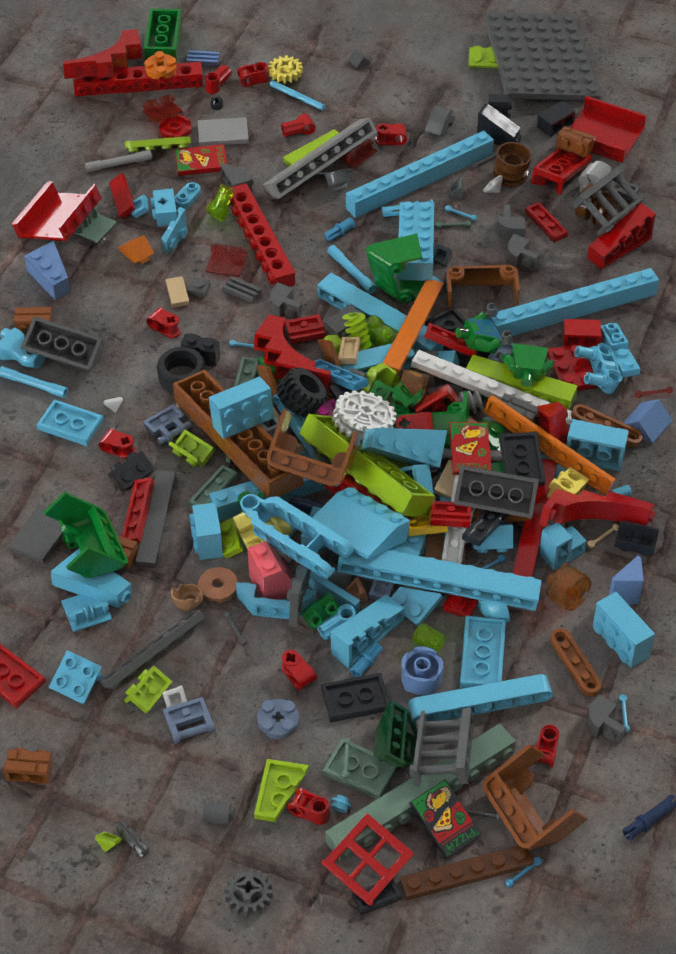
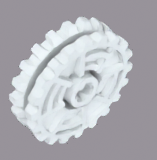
[332,391,397,440]

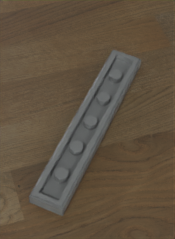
[136,470,176,567]

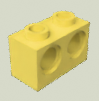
[547,467,590,498]

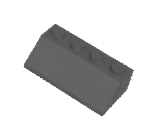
[21,316,104,371]
[454,465,539,518]

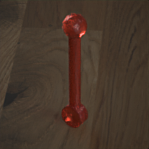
[635,386,673,398]

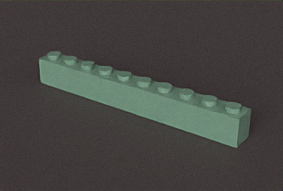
[325,723,516,862]

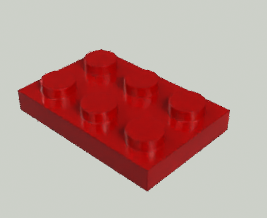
[547,344,597,391]

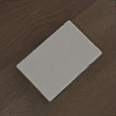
[198,117,249,147]

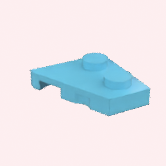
[161,207,188,254]
[391,587,443,627]

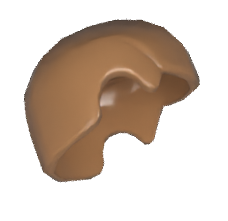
[171,584,203,611]

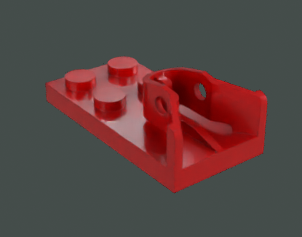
[531,148,592,195]

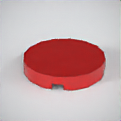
[159,115,192,138]

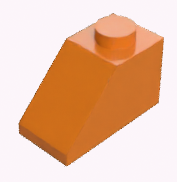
[118,235,154,264]

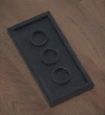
[424,307,491,369]

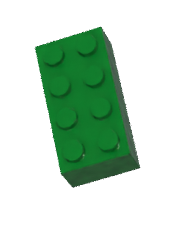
[144,8,182,62]

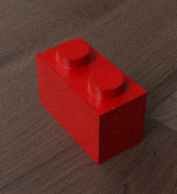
[563,319,601,348]

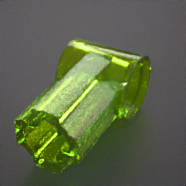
[206,184,234,221]

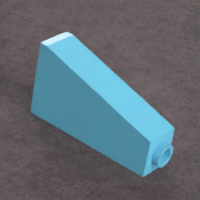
[51,549,132,608]

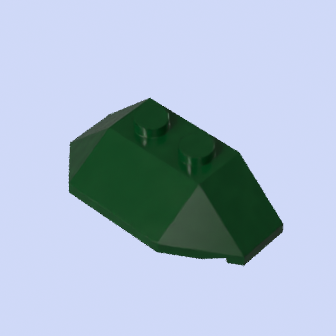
[373,700,418,768]

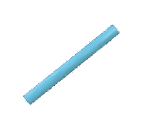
[270,80,325,111]

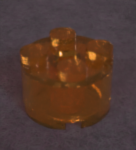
[397,369,430,406]
[546,562,591,611]

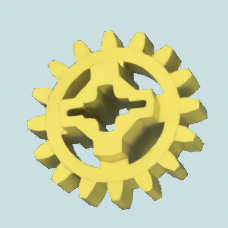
[268,55,303,84]

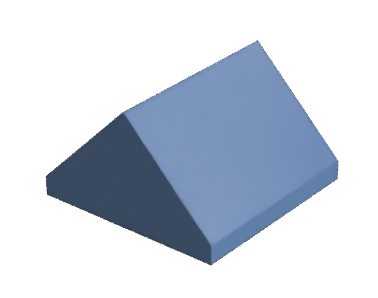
[623,399,672,445]
[609,556,644,604]

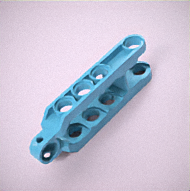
[240,494,355,579]

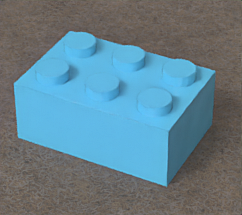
[209,376,274,439]
[567,419,629,472]
[593,592,655,668]

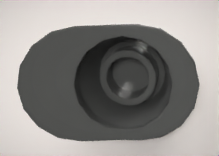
[315,169,353,190]

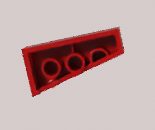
[587,202,656,269]

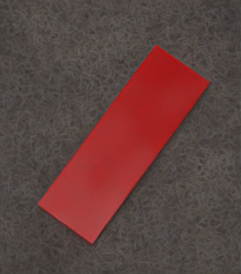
[109,173,135,219]
[525,202,569,243]
[424,323,477,357]

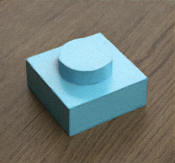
[131,194,149,218]

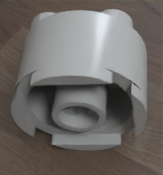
[578,161,617,193]

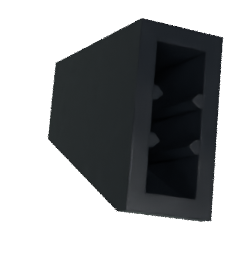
[477,103,522,146]

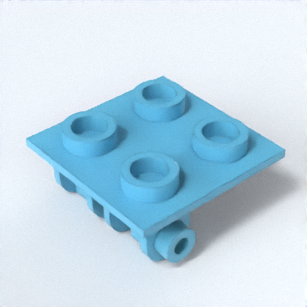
[61,594,112,632]
[48,650,103,704]

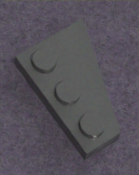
[287,565,310,627]

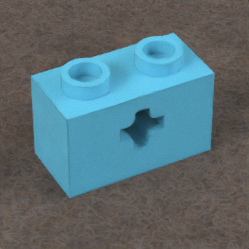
[150,189,177,226]

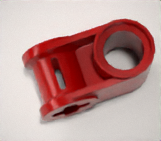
[237,62,269,87]
[375,123,407,146]
[146,308,181,338]
[396,412,433,430]
[98,429,136,459]
[282,650,317,690]
[534,724,559,768]
[287,788,330,825]

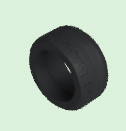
[157,347,206,393]

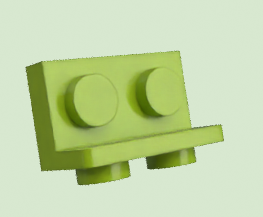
[124,666,173,713]

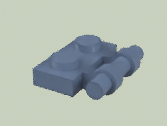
[143,404,192,445]

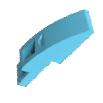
[601,323,640,378]

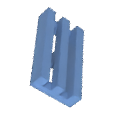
[186,50,220,67]

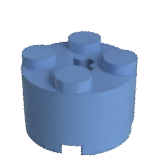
[401,647,443,695]

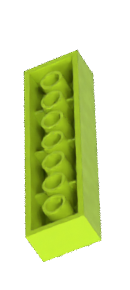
[299,414,436,517]

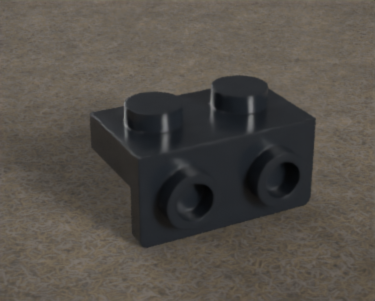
[108,450,155,491]
[614,520,659,556]

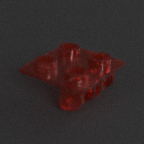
[142,94,183,122]
[340,139,377,168]
[206,243,248,277]

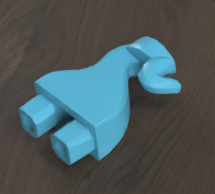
[0,327,46,369]

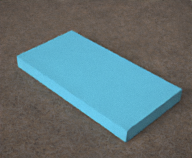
[459,616,506,688]

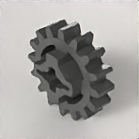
[224,868,273,917]

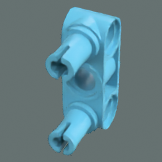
[574,343,622,394]

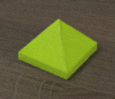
[95,831,123,852]

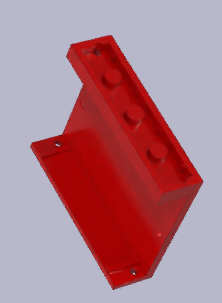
[570,96,647,163]
[12,182,102,241]

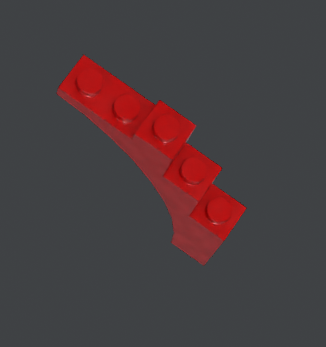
[62,29,142,79]

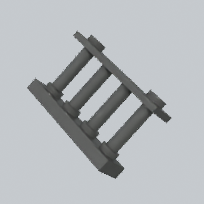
[572,164,649,235]
[410,708,474,786]

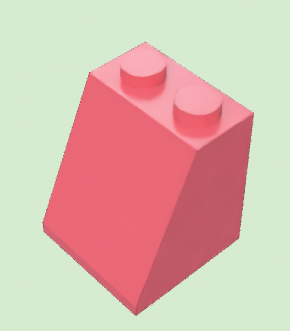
[247,541,294,600]

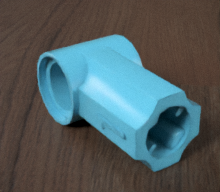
[317,604,356,641]

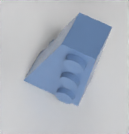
[24,241,70,300]

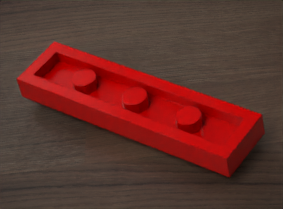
[121,477,155,543]

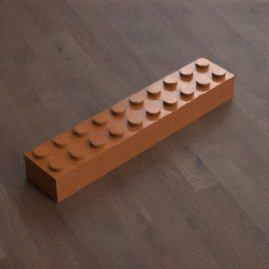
[172,369,304,498]

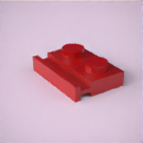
[285,314,326,344]
[430,501,471,528]
[443,594,479,617]

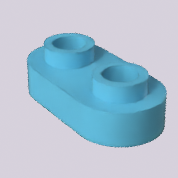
[174,182,201,209]

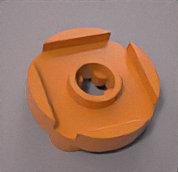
[144,51,177,79]

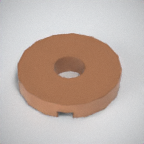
[198,567,238,603]

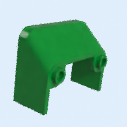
[366,233,425,303]
[391,391,469,449]
[43,492,128,579]

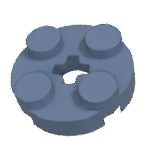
[257,699,299,739]

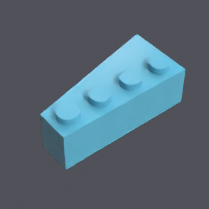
[361,428,447,469]
[331,594,404,669]

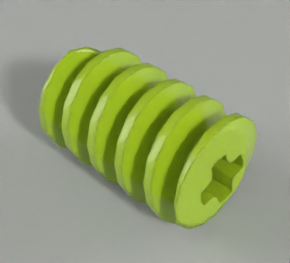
[342,312,372,351]

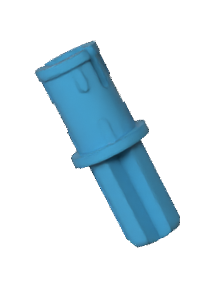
[324,217,355,241]
[350,642,383,677]

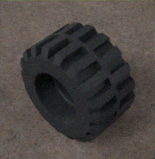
[276,367,328,418]

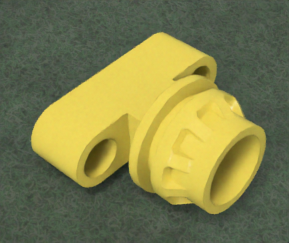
[232,512,293,548]

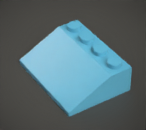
[312,487,410,559]

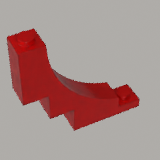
[254,314,331,391]
[539,489,656,527]

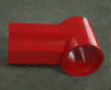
[205,64,232,94]
[281,113,316,137]

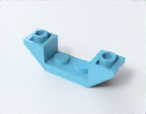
[236,582,316,619]

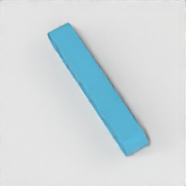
[408,674,553,725]

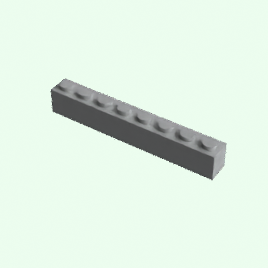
[262,117,377,200]

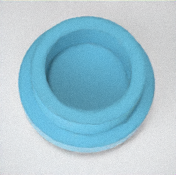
[330,795,352,813]

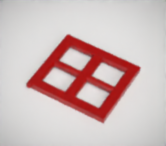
[321,813,414,906]

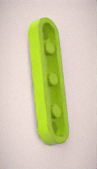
[124,137,191,152]

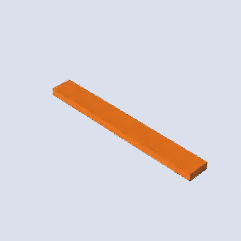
[383,280,444,374]
[483,395,616,496]

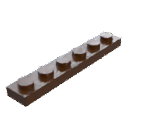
[400,846,534,901]

